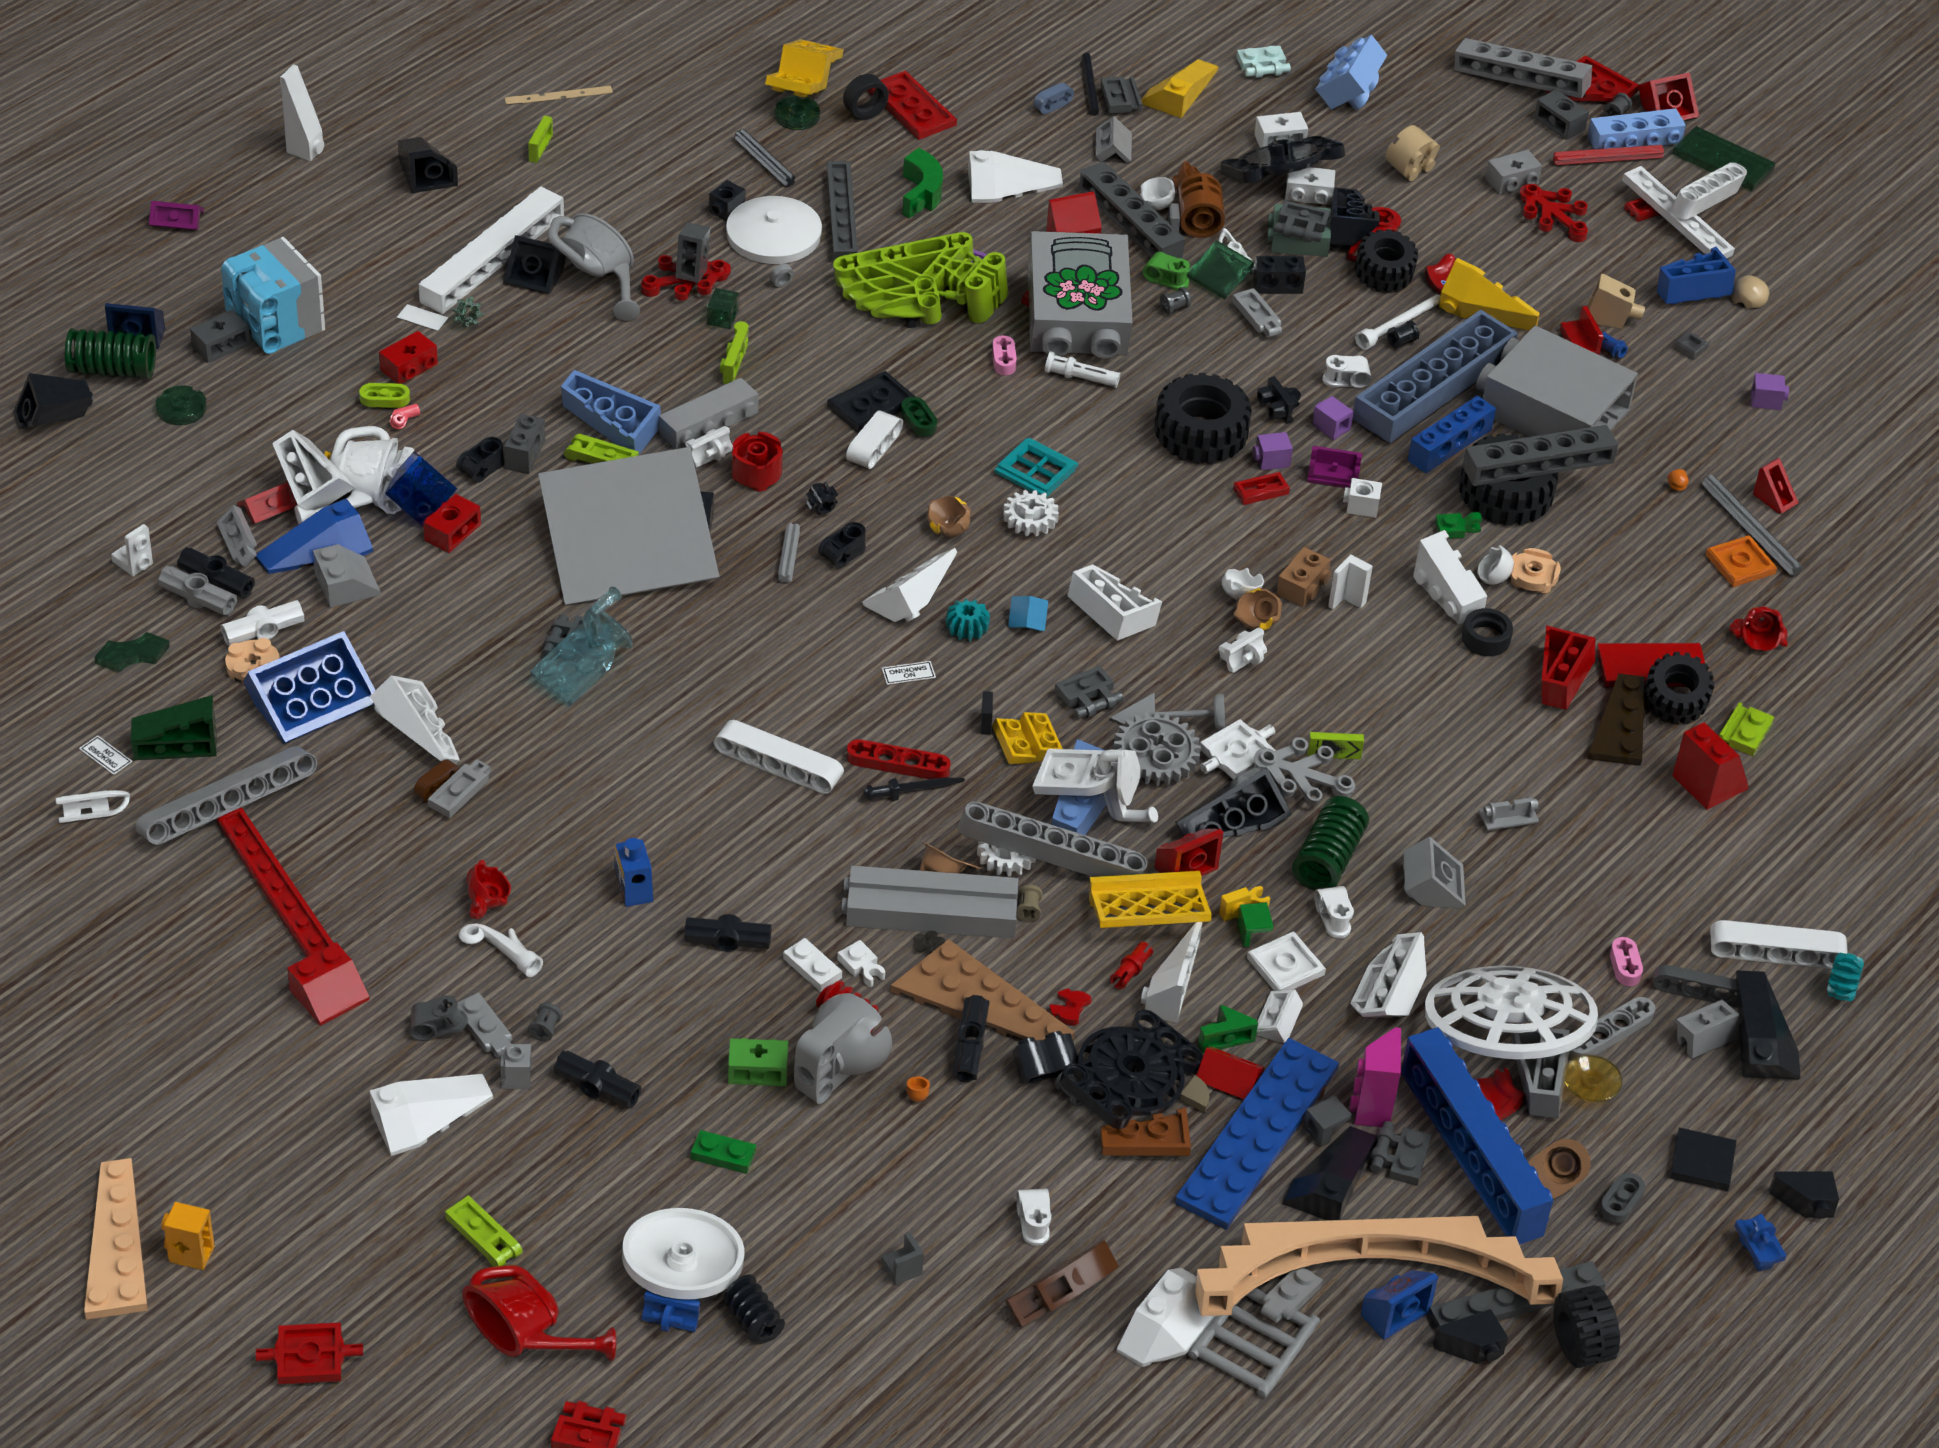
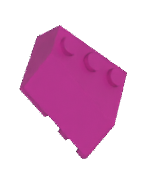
[1350,1027,1401,1127]

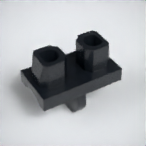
[1257,376,1301,424]

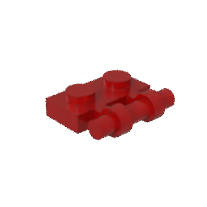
[551,1400,627,1448]

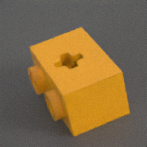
[161,1202,215,1270]

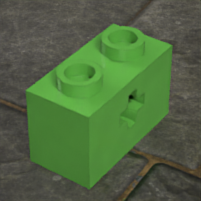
[728,1038,788,1086]

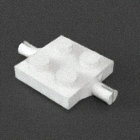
[1200,719,1276,780]

